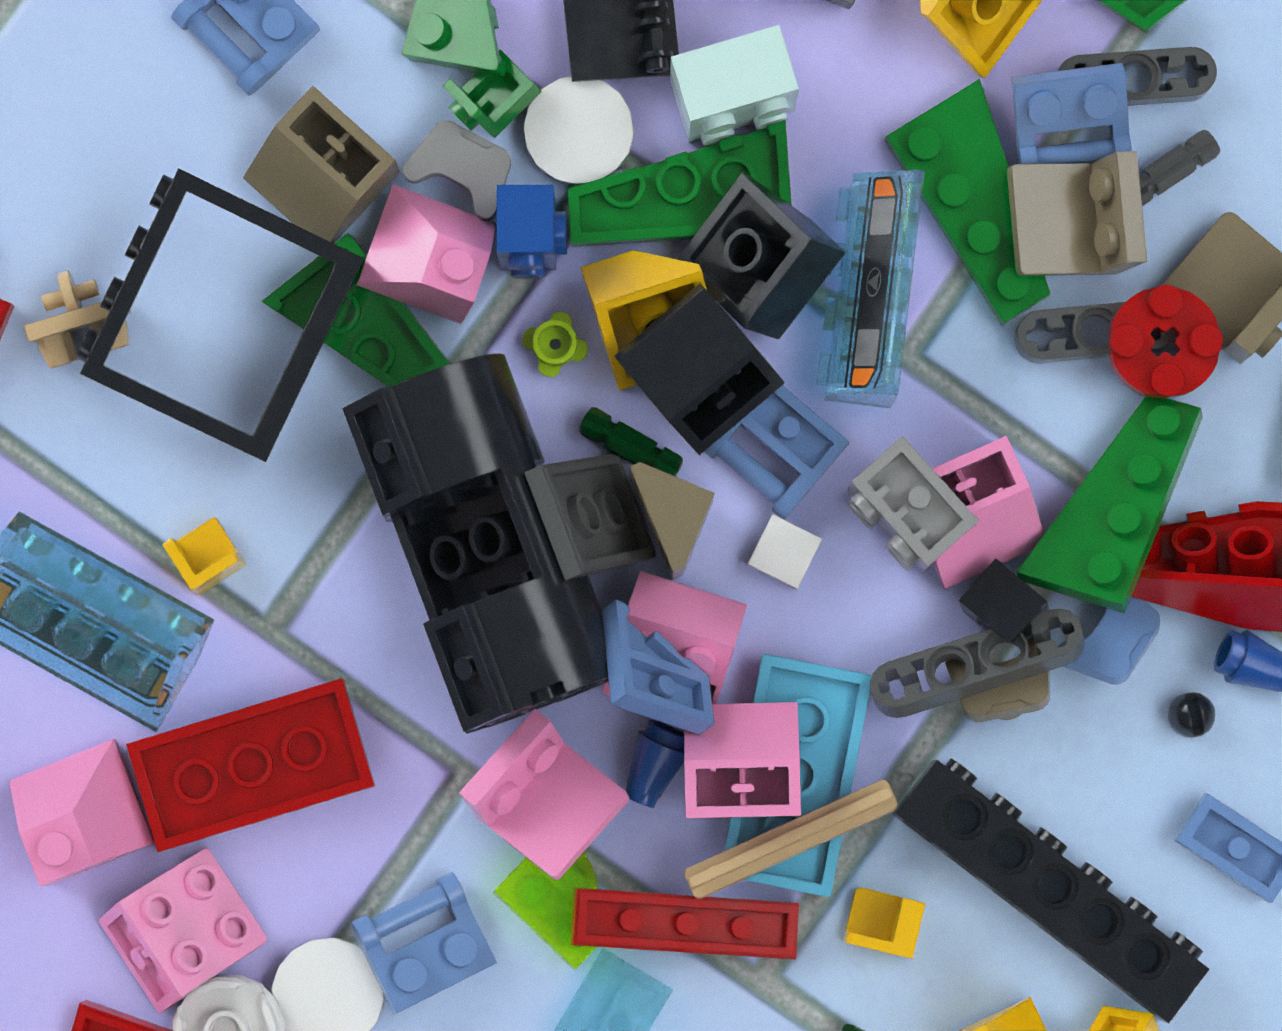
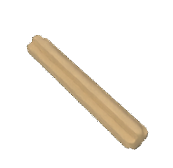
[684,780,898,899]

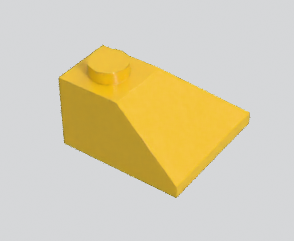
[920,0,1042,79]
[580,250,707,390]

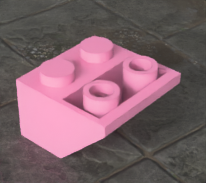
[932,436,1044,589]
[602,571,747,704]
[684,702,801,819]

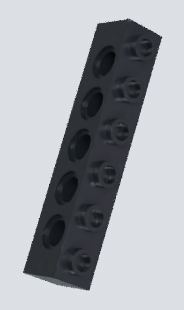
[892,758,1209,1024]

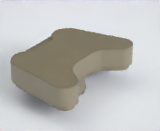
[945,636,1050,722]

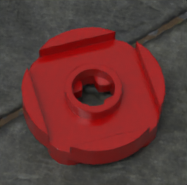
[1108,284,1223,399]

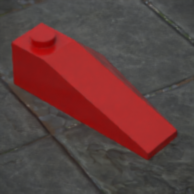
[1131,501,1282,632]

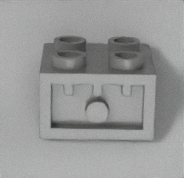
[848,436,979,573]

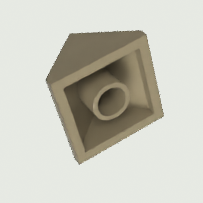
[629,462,715,580]

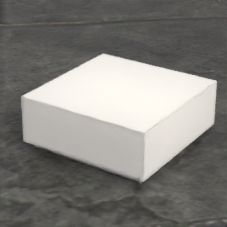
[747,514,822,590]

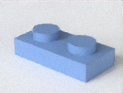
[1174,793,1282,903]

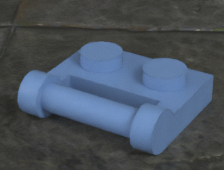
[171,0,320,96]
[1011,63,1132,164]
[704,385,850,520]
[351,872,497,1015]

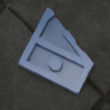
[602,600,714,735]

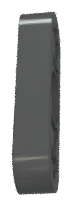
[1058,47,1217,106]
[1014,302,1176,363]

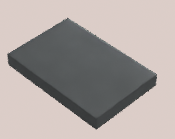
[524,453,656,580]

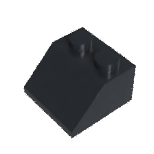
[677,173,846,340]

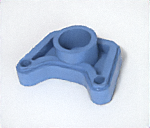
[1058,597,1160,685]

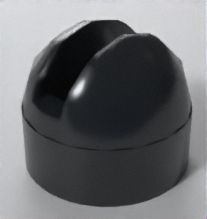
[1168,692,1215,738]

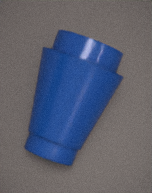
[1214,630,1282,692]
[625,720,684,808]

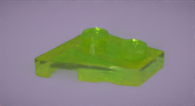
[493,851,599,971]

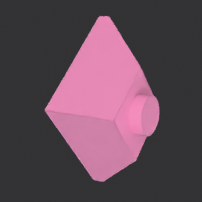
[357,184,496,324]
[9,739,155,886]

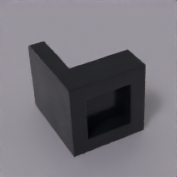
[959,558,1050,643]

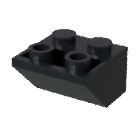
[614,283,785,455]

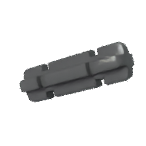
[1139,130,1221,206]

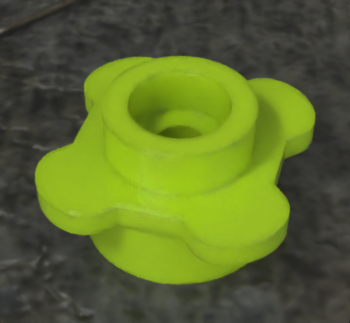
[522,312,588,377]

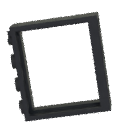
[76,168,364,462]

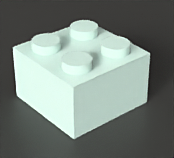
[670,25,799,146]

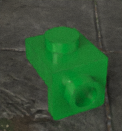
[443,49,542,138]

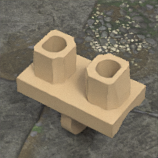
[24,270,131,368]

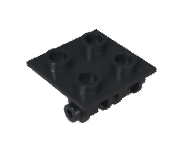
[563,0,679,82]

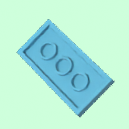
[724,654,872,897]

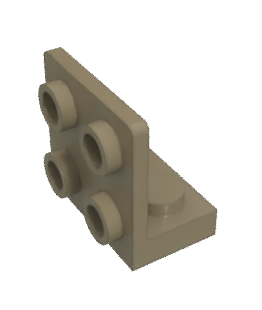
[1007,151,1147,276]

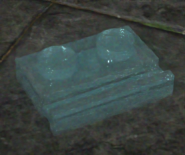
[554,947,673,1031]

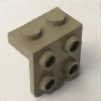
[1162,212,1282,364]

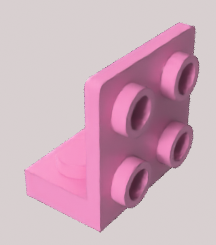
[459,709,629,880]
[98,849,267,1014]

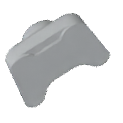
[403,121,511,221]

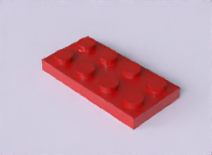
[126,678,376,852]

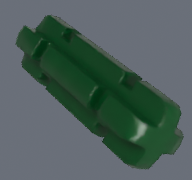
[579,407,683,477]

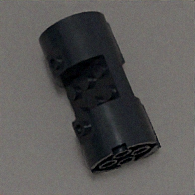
[342,353,609,734]

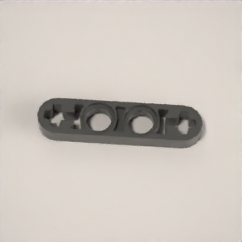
[870,608,1085,718]

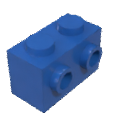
[497,185,567,279]

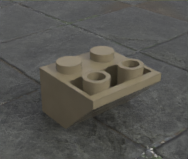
[243,86,400,243]

